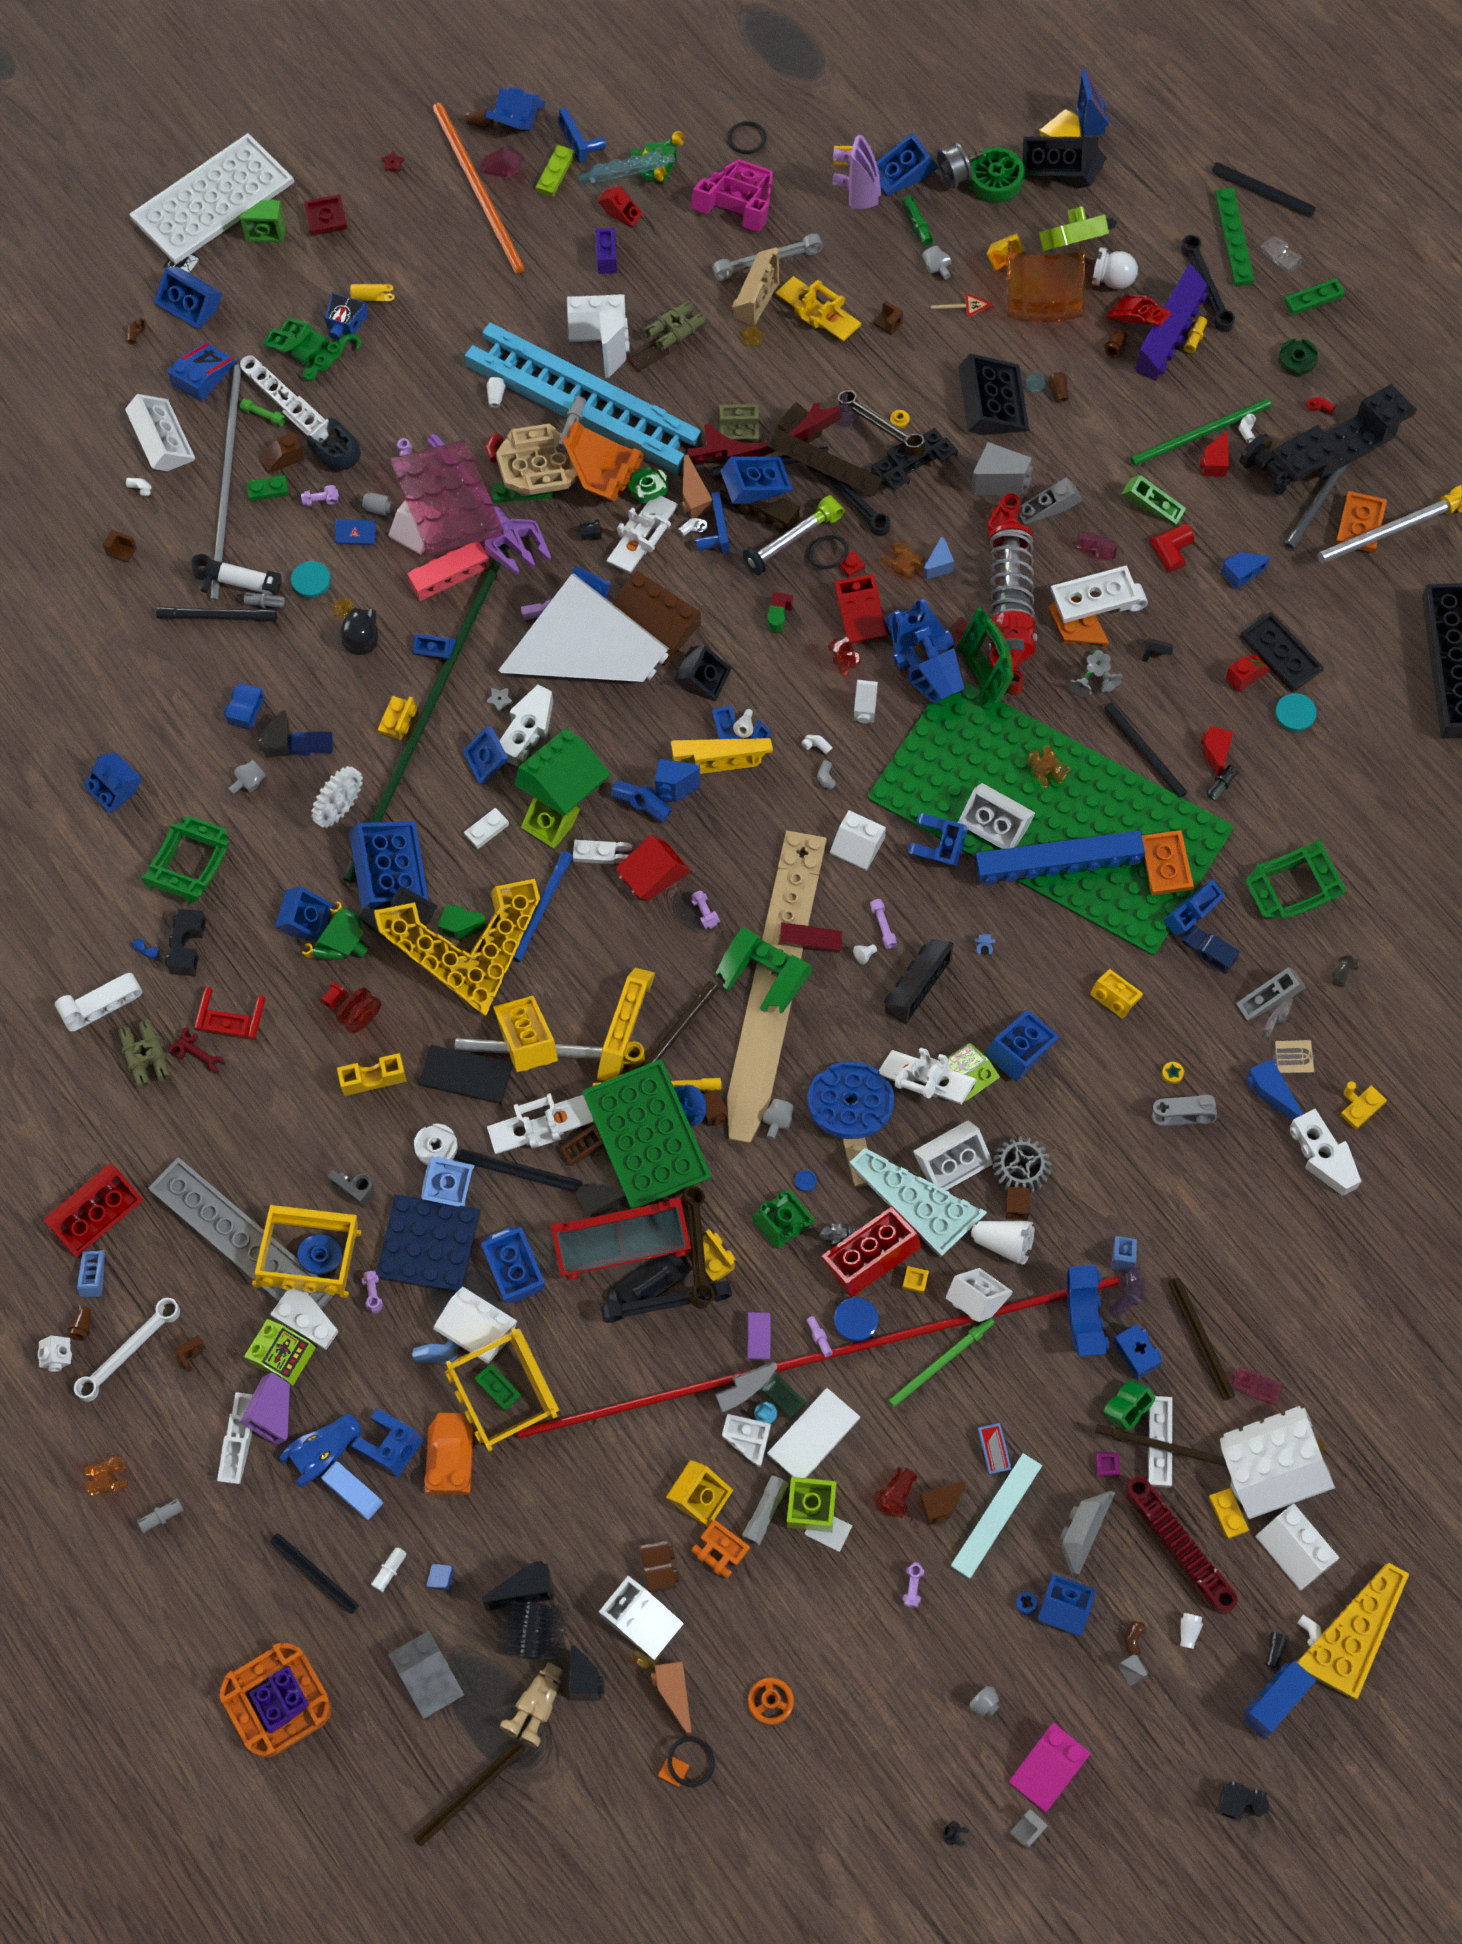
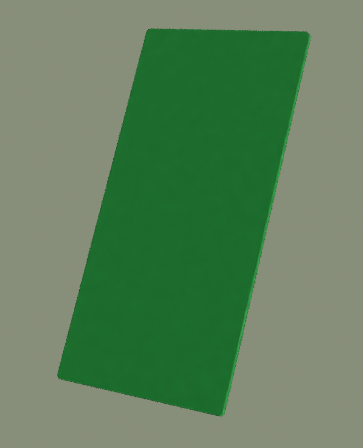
[868,680,1233,955]

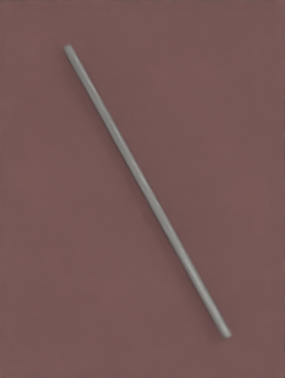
[210,365,241,602]

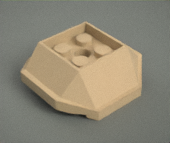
[496,424,579,496]

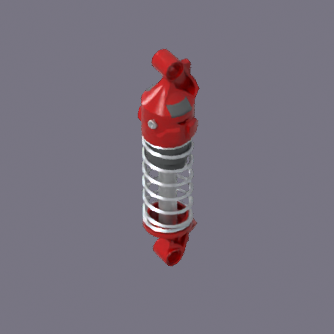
[987,493,1037,695]

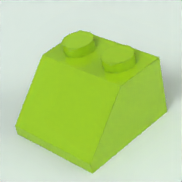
[521,798,580,848]

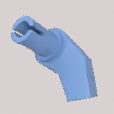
[412,1339,460,1364]

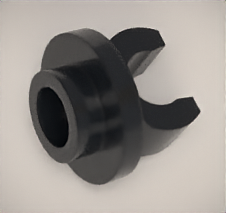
[943,1821,969,1846]

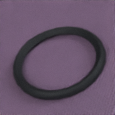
[727,121,767,154]
[808,535,849,569]
[667,1737,715,1787]

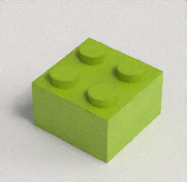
[787,1477,837,1532]

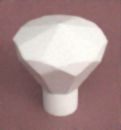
[853,944,877,965]

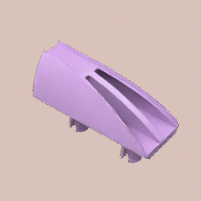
[832,135,881,209]

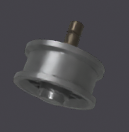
[937,142,983,189]

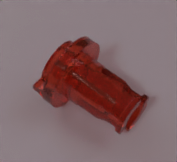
[873,1467,917,1519]

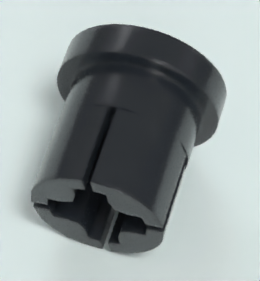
[579,519,602,540]

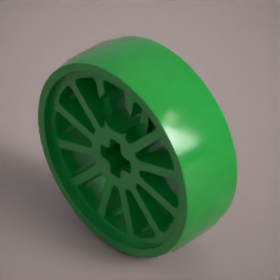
[969,147,1025,203]

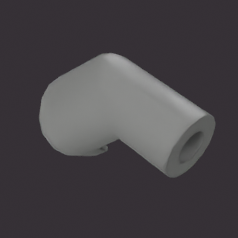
[817,760,835,790]

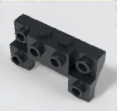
[871,428,958,492]

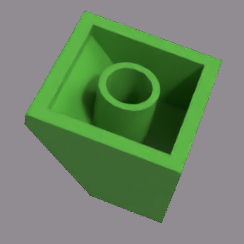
[240,200,286,243]

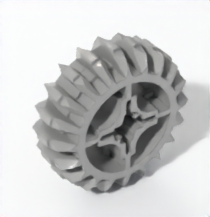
[992,1136,1051,1193]

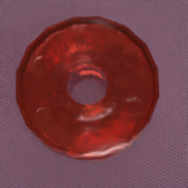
[336,987,381,1034]

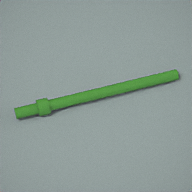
[888,1318,995,1407]

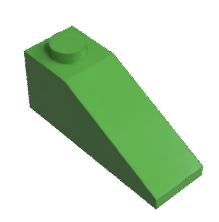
[1121,475,1186,525]

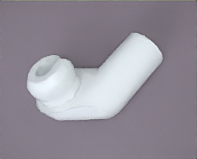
[1239,414,1256,443]
[677,518,707,537]

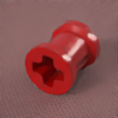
[319,982,347,1010]

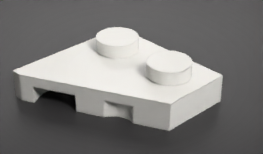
[722,1414,771,1467]

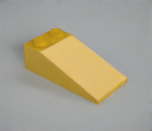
[493,996,558,1072]

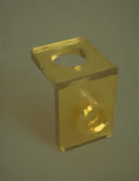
[632,1648,665,1669]

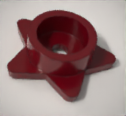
[381,151,405,172]

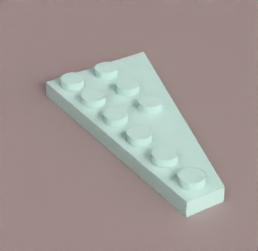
[848,1148,987,1258]

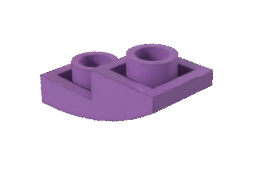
[747,1312,771,1359]

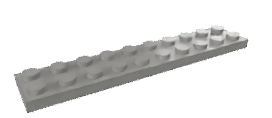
[148,1157,334,1309]

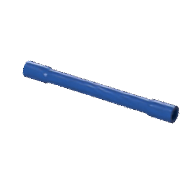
[512,851,573,962]

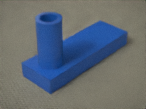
[558,108,606,163]
[696,492,730,554]

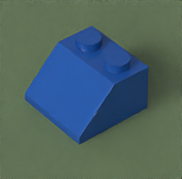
[655,759,701,803]
[275,886,333,941]
[1037,1574,1096,1636]

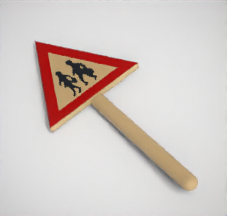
[930,292,994,319]

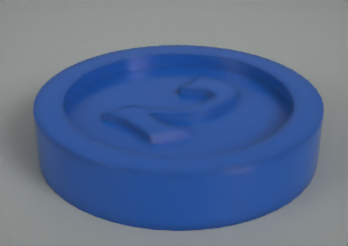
[795,1170,817,1192]

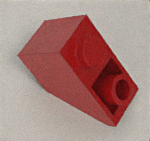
[597,185,643,227]

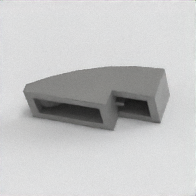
[715,1362,777,1412]

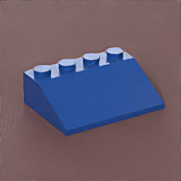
[349,821,428,910]

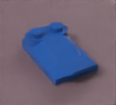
[481,1227,546,1303]

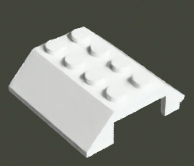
[1220,1406,1335,1519]

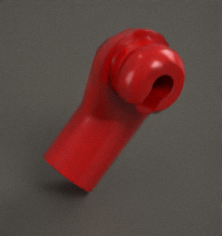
[1306,397,1336,414]
[485,433,503,462]

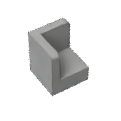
[1010,1809,1048,1850]

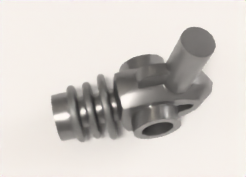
[819,1224,860,1245]

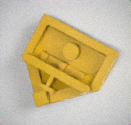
[1040,109,1081,137]

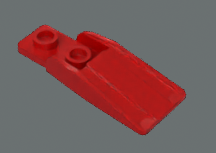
[1107,295,1171,326]

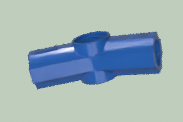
[611,780,672,824]

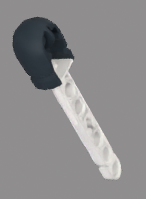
[240,356,361,471]

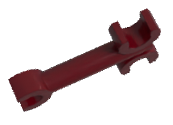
[169,1027,225,1074]

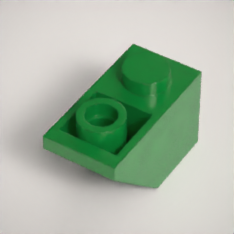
[437,904,487,941]

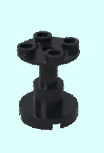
[1239,433,1296,496]

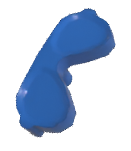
[132,939,159,959]

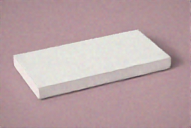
[767,1388,860,1478]

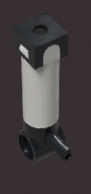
[191,554,282,596]

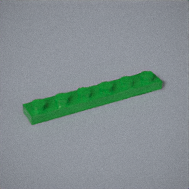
[1214,188,1254,287]

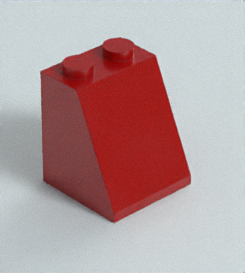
[616,834,691,901]

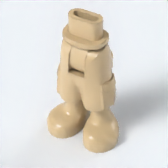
[499,1662,564,1748]

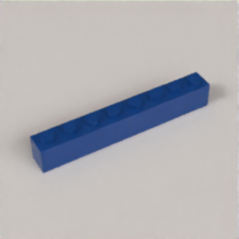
[975,831,1145,885]

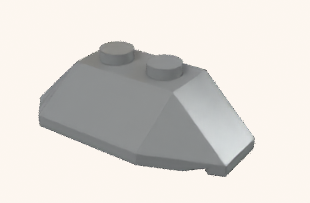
[1059,1491,1115,1579]

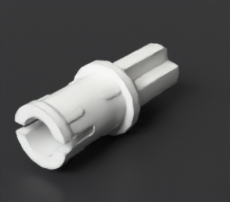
[371,1547,406,1592]

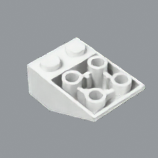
[599,1576,683,1660]

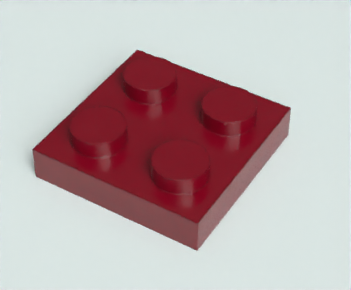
[304,194,348,236]

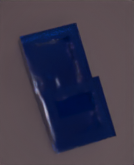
[289,732,333,756]

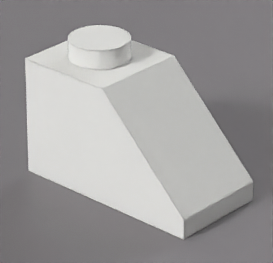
[854,680,878,723]

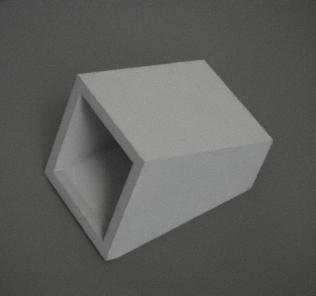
[971,442,1033,496]

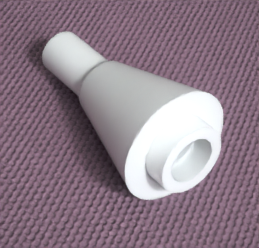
[733,709,753,738]

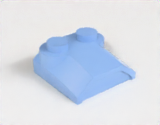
[421,1156,474,1207]

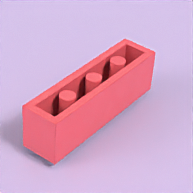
[407,540,490,601]

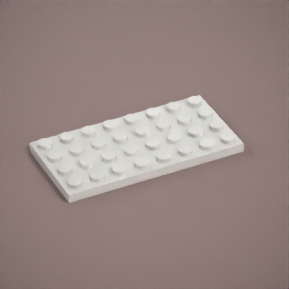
[129,133,294,264]

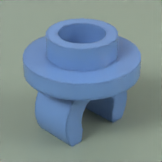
[974,934,995,954]

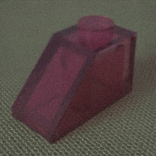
[480,145,524,178]

